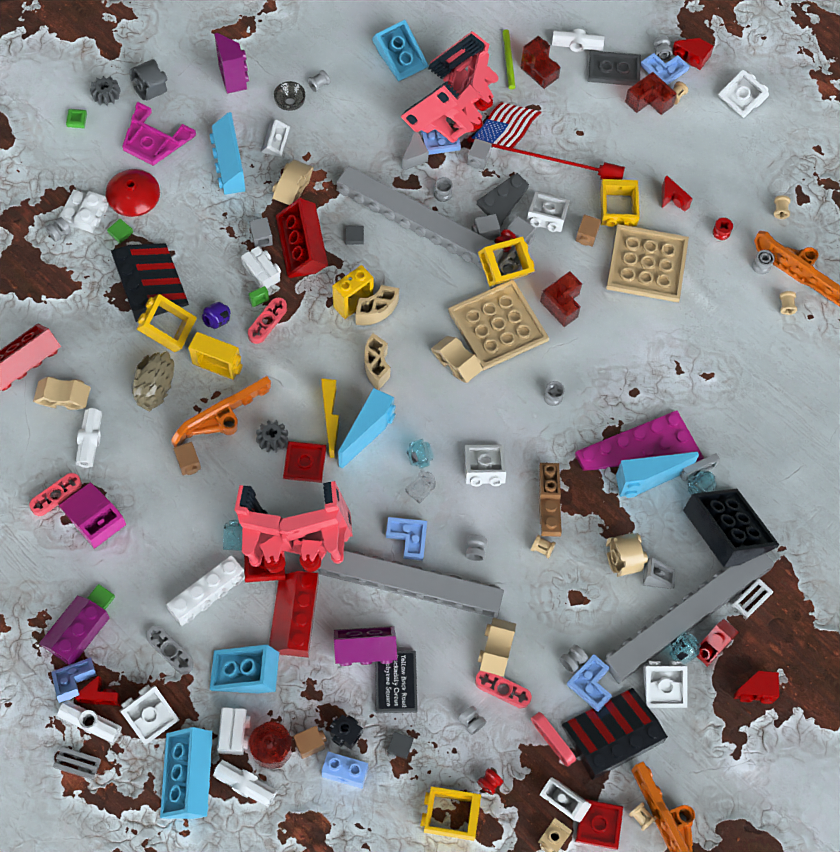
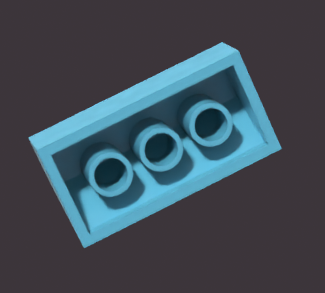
[210,112,246,195]
[160,727,213,819]

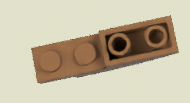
[539,463,562,537]

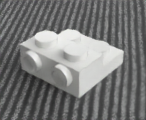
[718,70,769,118]
[59,189,108,233]
[526,192,570,232]
[465,445,506,486]
[644,660,687,708]
[119,685,179,745]

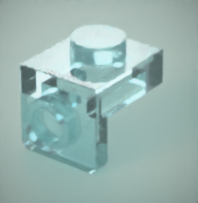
[223,520,243,551]

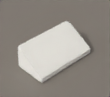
[261,119,290,156]

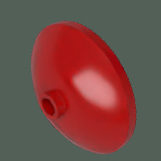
[106,169,160,217]

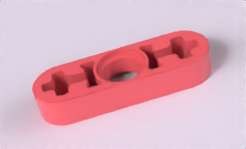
[248,298,287,344]
[30,473,82,516]
[475,671,532,708]
[531,712,576,767]

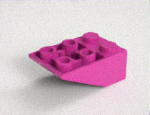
[59,482,126,549]

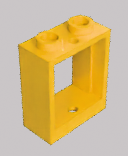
[600,179,640,227]
[478,236,535,287]
[332,265,374,319]
[136,294,197,353]
[189,332,243,380]
[420,786,481,841]

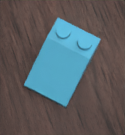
[372,20,429,82]
[210,644,279,694]

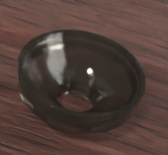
[274,81,306,111]

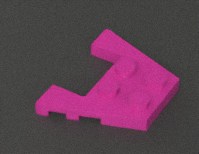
[122,102,196,166]

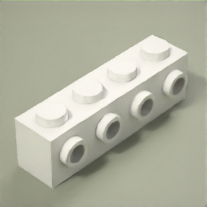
[166,555,245,626]

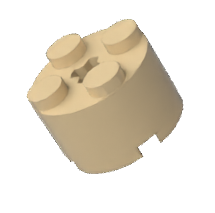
[606,533,648,577]

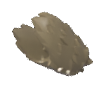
[132,351,174,412]

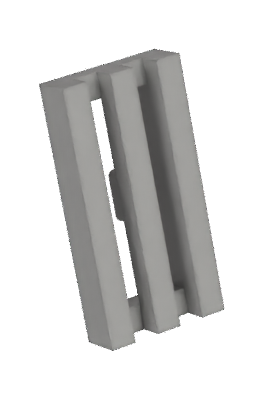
[680,453,720,481]
[53,747,101,780]

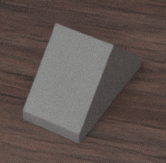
[402,132,429,170]
[643,557,675,589]

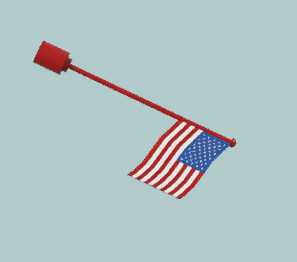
[467,102,625,180]

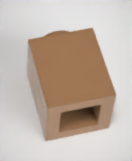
[576,215,601,247]
[173,442,201,475]
[293,726,327,759]

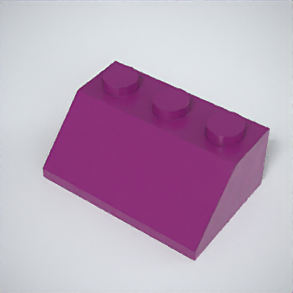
[214,33,249,94]
[39,595,110,665]
[334,626,397,666]

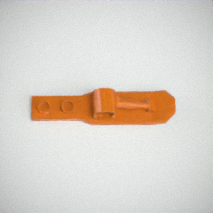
[754,231,840,307]
[171,376,271,447]
[631,761,695,852]

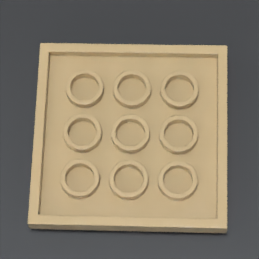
[606,224,689,303]
[448,279,549,371]

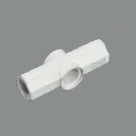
[552,29,605,52]
[75,408,102,468]
[57,700,122,744]
[213,760,277,808]

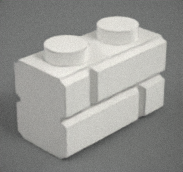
[241,246,281,289]
[217,708,251,755]
[540,777,591,822]

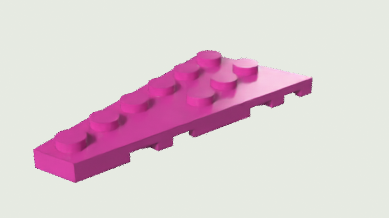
[575,410,704,471]

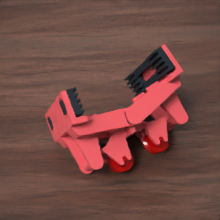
[401,31,499,143]
[235,481,353,573]

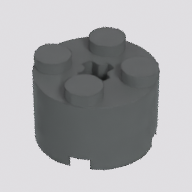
[129,59,167,101]

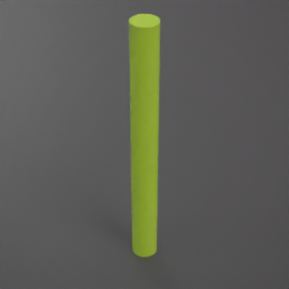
[503,29,515,89]

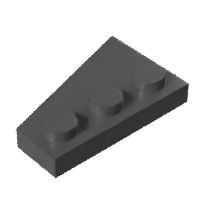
[476,173,529,227]

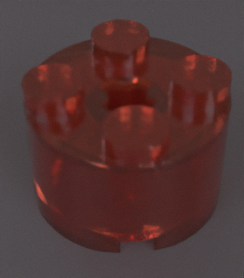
[249,721,293,769]

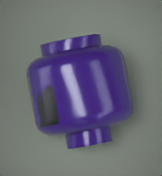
[202,302,231,329]

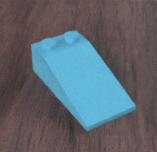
[338,388,396,468]
[616,452,699,498]

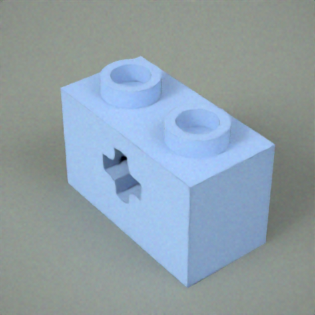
[322,752,368,789]

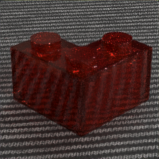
[520,36,561,89]
[625,72,677,115]
[540,271,582,327]

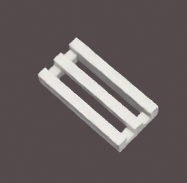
[731,578,773,620]

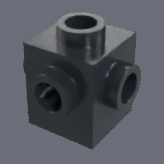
[329,714,363,750]

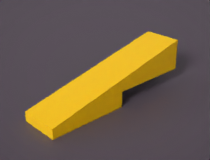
[321,378,339,458]

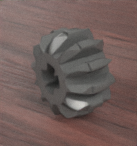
[90,75,121,106]
[256,420,288,453]

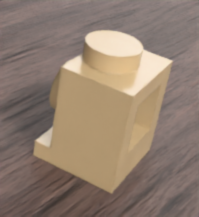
[538,818,572,852]

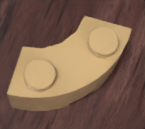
[272,159,314,205]
[356,285,399,325]
[364,333,391,390]
[431,336,483,383]
[33,377,91,410]
[478,618,516,677]

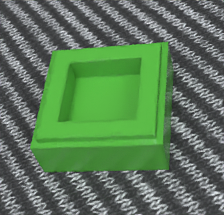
[66,109,87,128]
[107,219,133,244]
[248,286,269,307]
[87,584,115,610]

